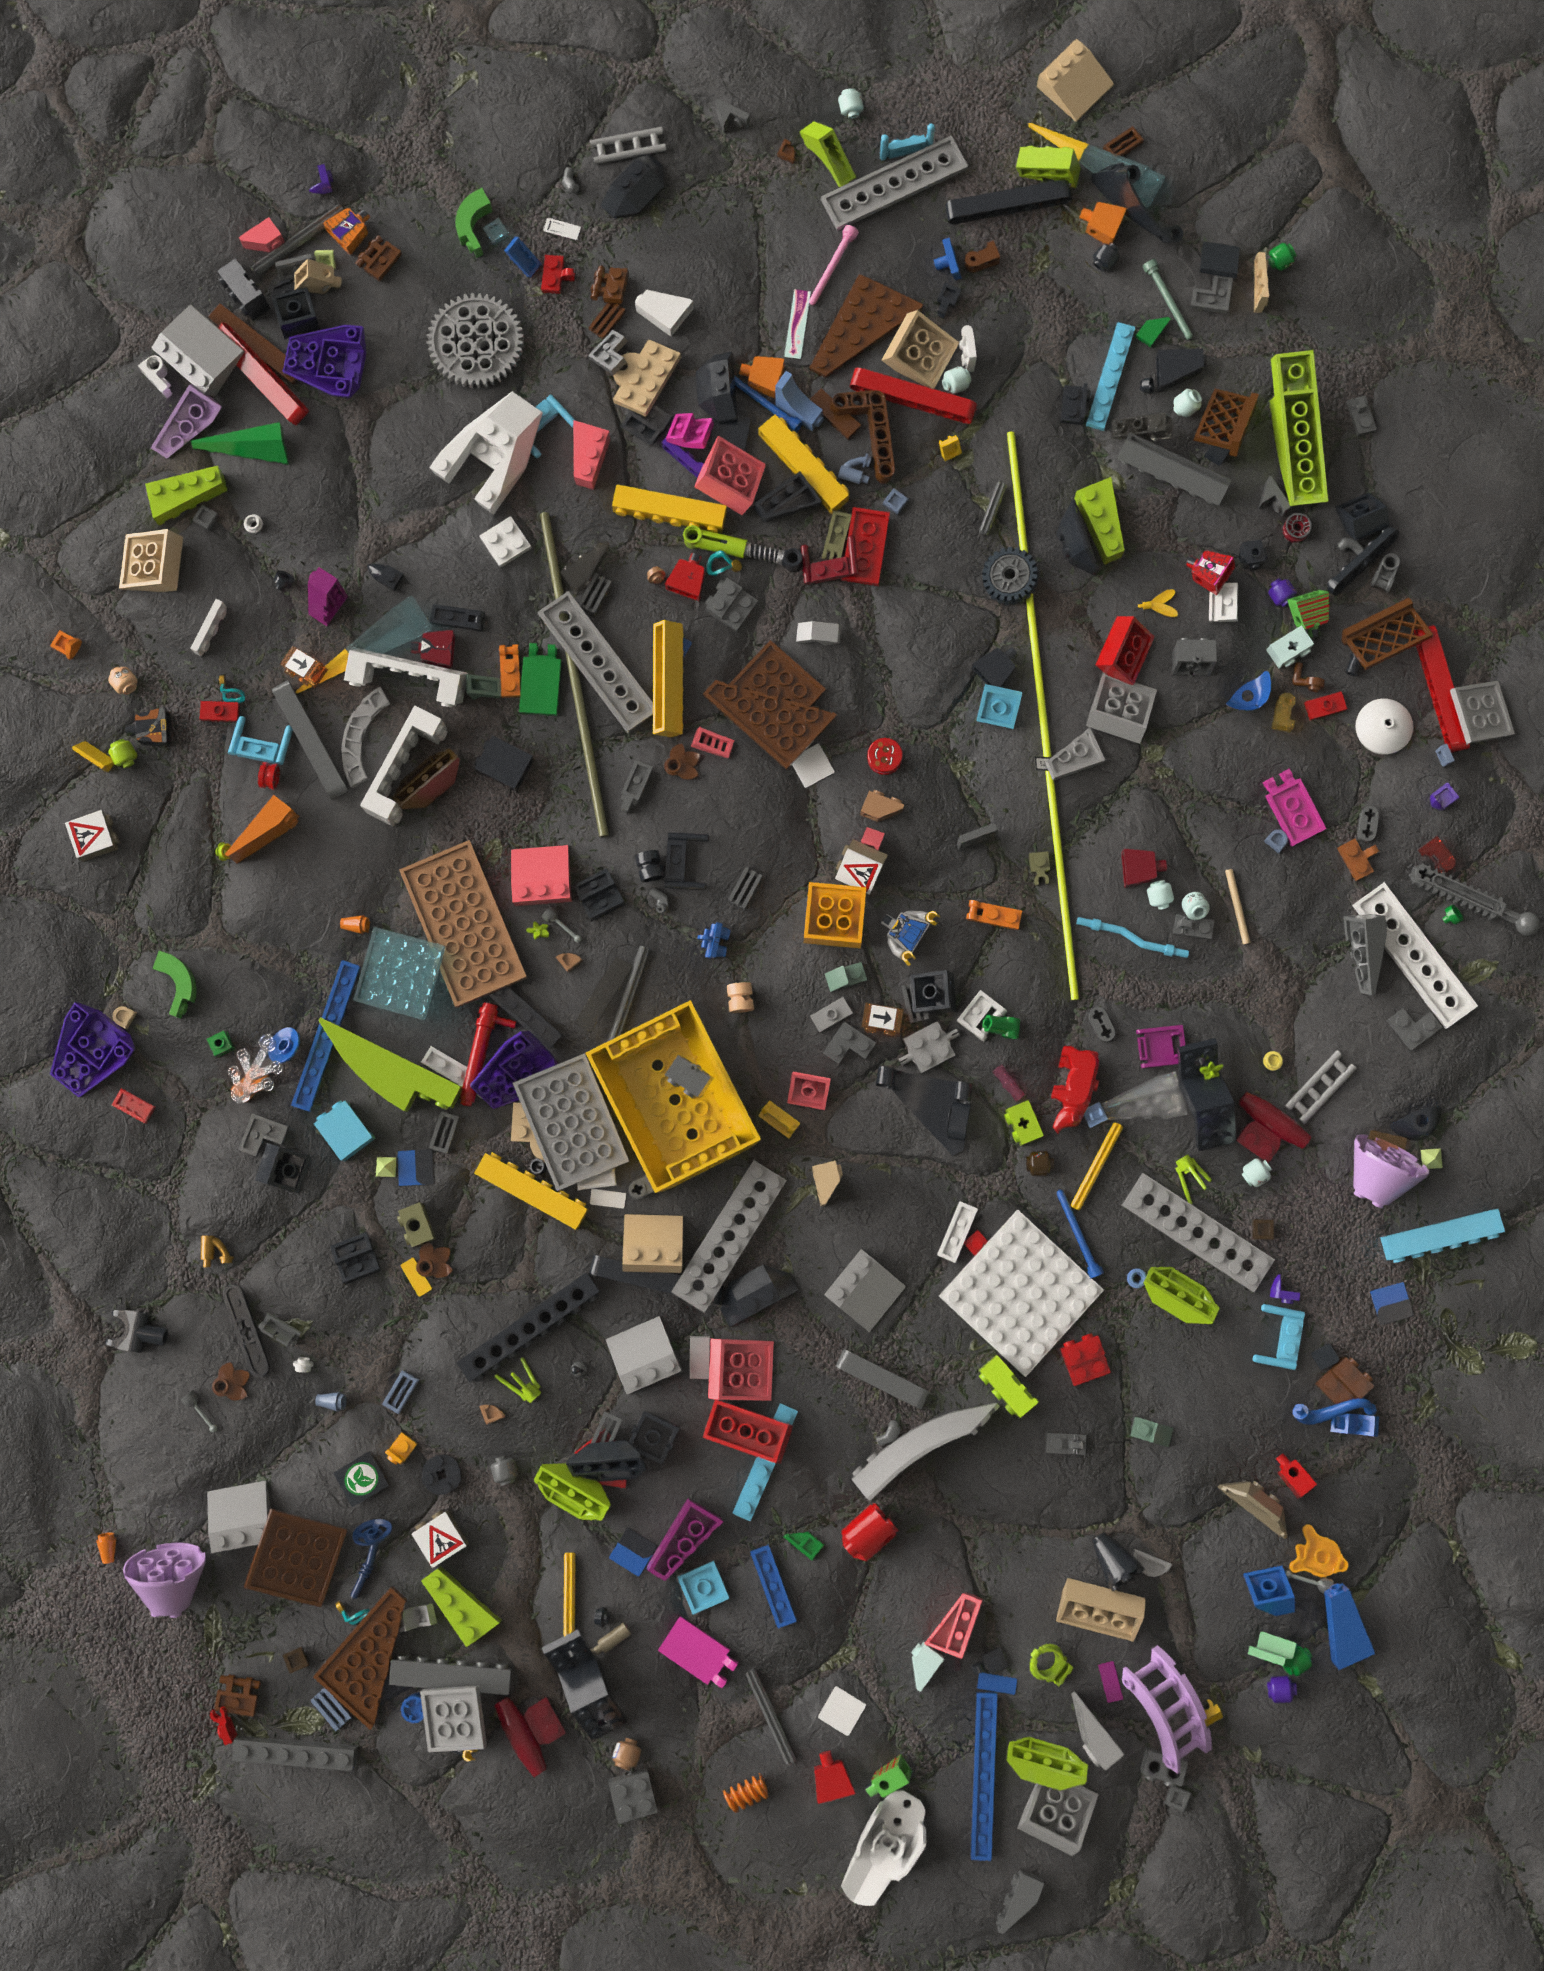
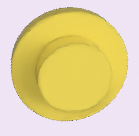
[1263,1051,1283,1071]

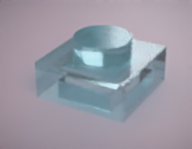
[483,218,509,245]

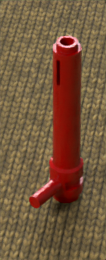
[459,1003,516,1107]

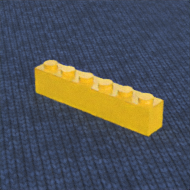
[758,414,849,514]
[612,485,727,533]
[653,620,684,737]
[474,1152,588,1230]

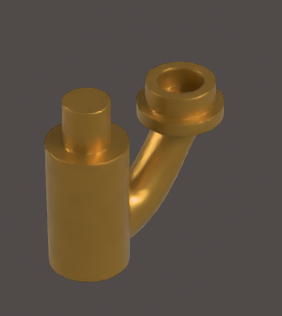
[200,1236,234,1267]

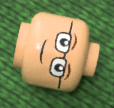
[108,666,138,695]

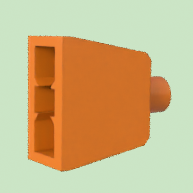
[1079,202,1127,244]
[739,356,785,399]

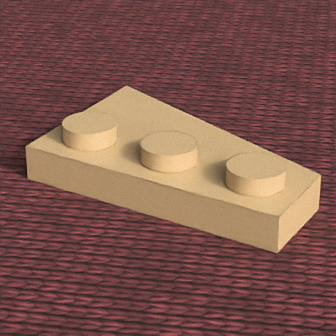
[1254,252,1269,313]

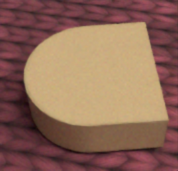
[113,1006,137,1029]

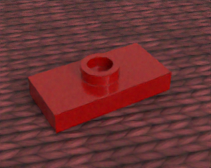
[1304,691,1347,721]
[199,701,240,722]
[112,1088,156,1124]

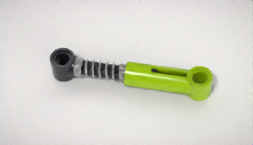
[683,525,802,572]

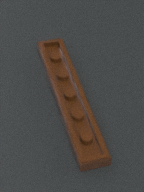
[208,304,297,385]

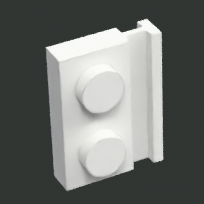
[1209,583,1238,622]

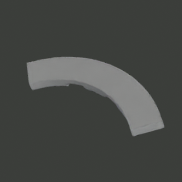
[341,687,390,788]

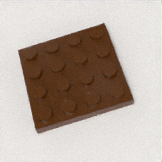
[729,640,826,707]
[244,1509,347,1607]

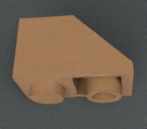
[860,790,904,822]

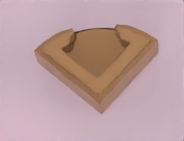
[556,953,583,972]
[479,1404,505,1425]

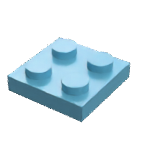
[977,684,1022,729]
[677,1561,730,1614]

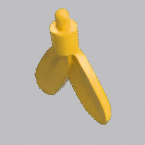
[1138,589,1178,617]

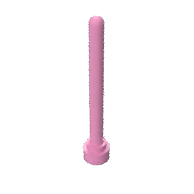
[809,225,859,305]

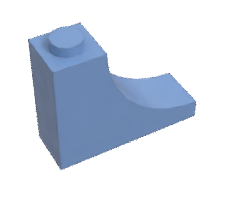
[775,371,824,431]

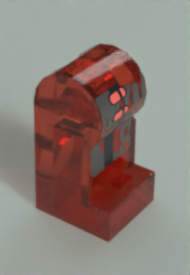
[1418,836,1455,873]

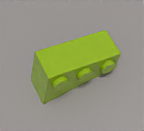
[1016,146,1081,188]
[978,1355,1038,1418]

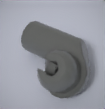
[562,167,579,194]
[1338,537,1364,556]
[649,887,669,914]
[876,1420,901,1446]

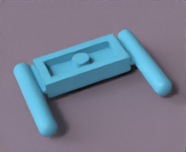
[880,123,935,160]
[531,394,576,458]
[228,716,293,765]
[1253,1304,1305,1370]

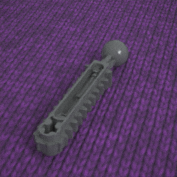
[1409,863,1541,936]

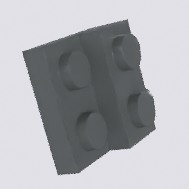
[705,578,758,632]

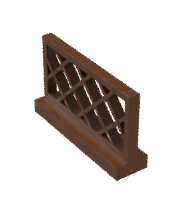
[1194,388,1259,457]
[1341,598,1433,670]

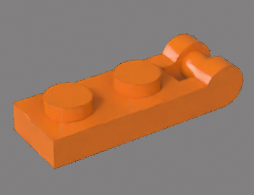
[499,644,521,698]
[966,900,1022,930]

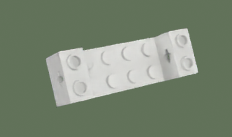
[344,649,468,707]
[360,706,447,827]

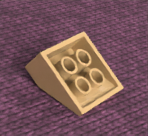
[1037,39,1114,122]
[882,310,959,389]
[119,529,183,592]
[622,1214,683,1273]

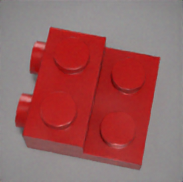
[1060,1333,1111,1386]

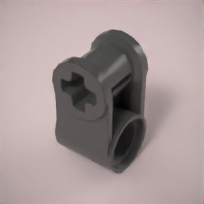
[1370,553,1400,592]
[629,1175,655,1200]

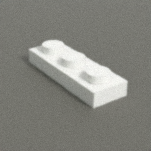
[190,599,227,657]
[937,1201,978,1263]

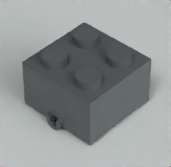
[1172,638,1217,678]
[665,1055,714,1098]
[608,1768,658,1824]

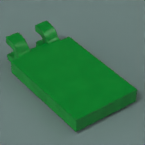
[519,643,561,716]

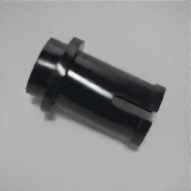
[1345,652,1365,676]

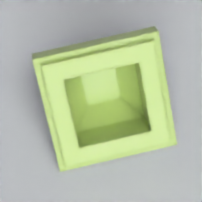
[315,250,336,269]
[1421,1149,1443,1169]
[376,1157,397,1177]

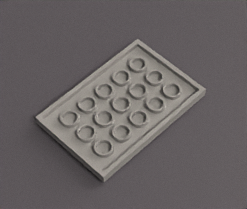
[513,1053,629,1191]

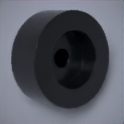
[274,570,294,590]

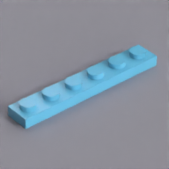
[1086,322,1135,431]
[732,1403,798,1521]

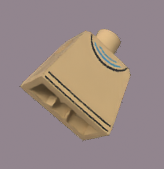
[294,259,342,294]

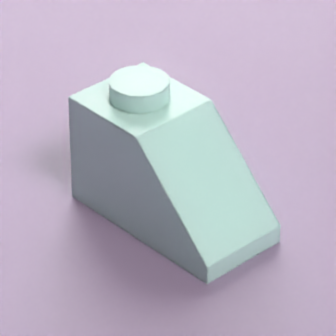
[912,1642,944,1692]

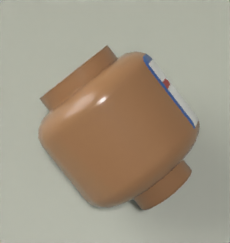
[612,1738,641,1771]

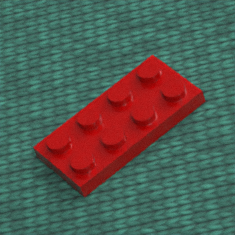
[841,507,890,586]

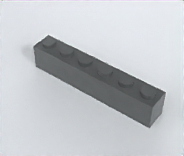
[1117,433,1231,506]
[389,1654,513,1695]
[232,1736,358,1771]

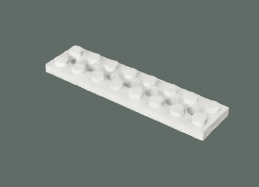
[1352,882,1478,1029]

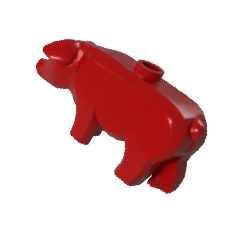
[1051,1046,1099,1134]

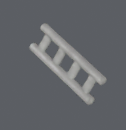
[590,127,666,165]
[1285,1050,1357,1124]

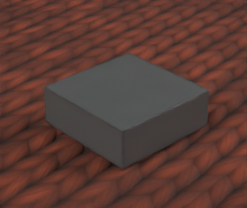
[193,505,219,531]
[1164,1786,1191,1812]

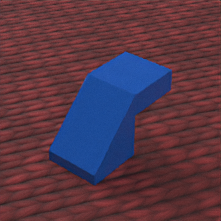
[1331,1413,1379,1437]

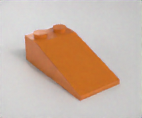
[225,795,299,864]

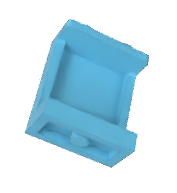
[314,1100,376,1162]

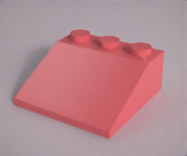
[695,436,766,515]
[511,845,572,906]
[708,1339,774,1401]

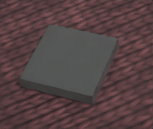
[956,823,997,850]

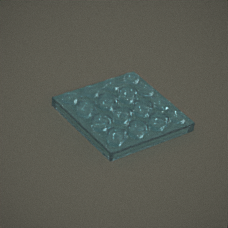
[353,927,446,1020]

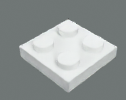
[480,516,531,568]

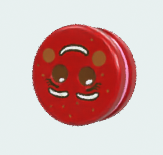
[867,738,903,775]

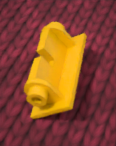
[758,1100,800,1138]

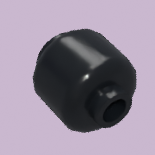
[1092,243,1120,272]

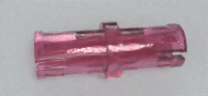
[992,1064,1026,1102]

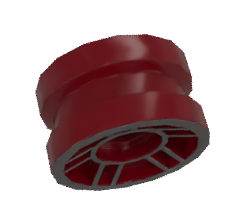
[1283,513,1311,543]

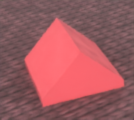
[787,1072,831,1110]

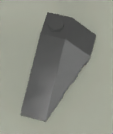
[1344,914,1387,995]

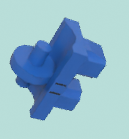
[697,922,730,959]

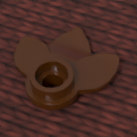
[664,743,700,780]
[416,1242,453,1278]
[212,1362,250,1401]

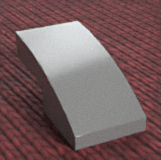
[690,1336,710,1379]

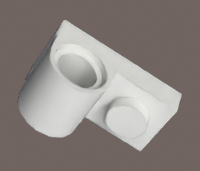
[138,355,172,398]

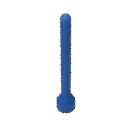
[735,376,803,433]
[1057,1189,1104,1279]

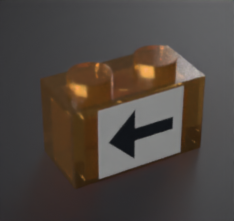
[280,646,328,688]
[861,1003,904,1036]

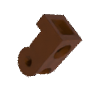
[964,240,1000,273]

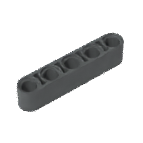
[835,1349,930,1410]

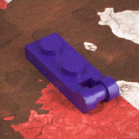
[662,438,704,478]

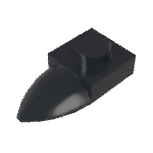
[367,564,404,591]

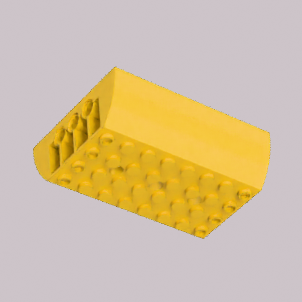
[586,1000,761,1193]

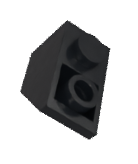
[1204,428,1232,466]

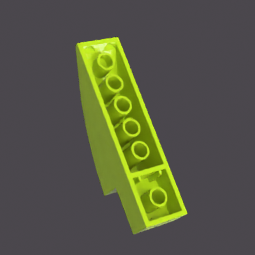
[1269,350,1328,506]
[319,1017,462,1112]

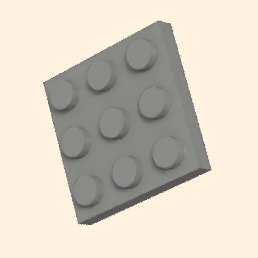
[1450,681,1515,744]
[420,1685,487,1752]

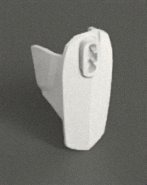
[841,1789,926,1906]

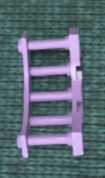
[1122,1645,1212,1774]

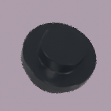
[594,1607,610,1628]

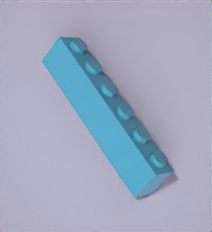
[1380,1209,1505,1263]

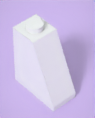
[635,290,693,336]

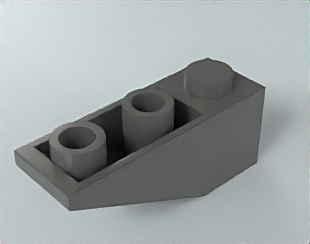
[996,1869,1044,1934]

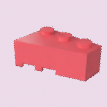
[573,420,611,490]
[925,1592,983,1659]

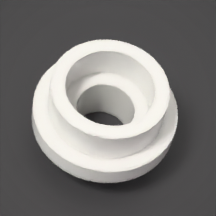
[244,515,263,533]
[293,1357,313,1372]

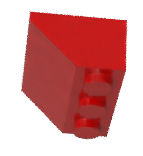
[1096,616,1155,685]

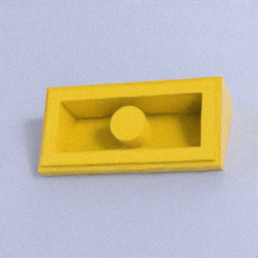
[72,742,114,772]

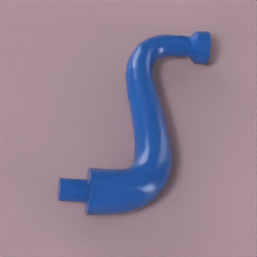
[1293,1398,1377,1425]

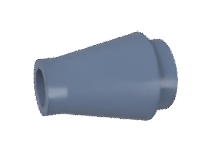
[315,1392,347,1412]

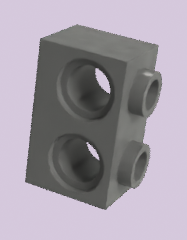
[1140,1747,1188,1788]

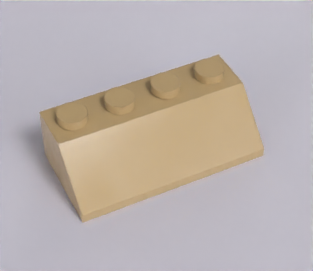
[1056,1578,1145,1642]

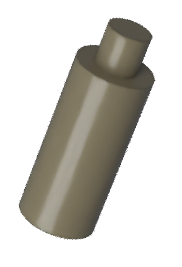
[593,1622,632,1655]

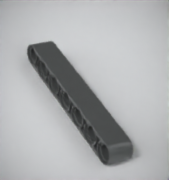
[271,680,349,800]

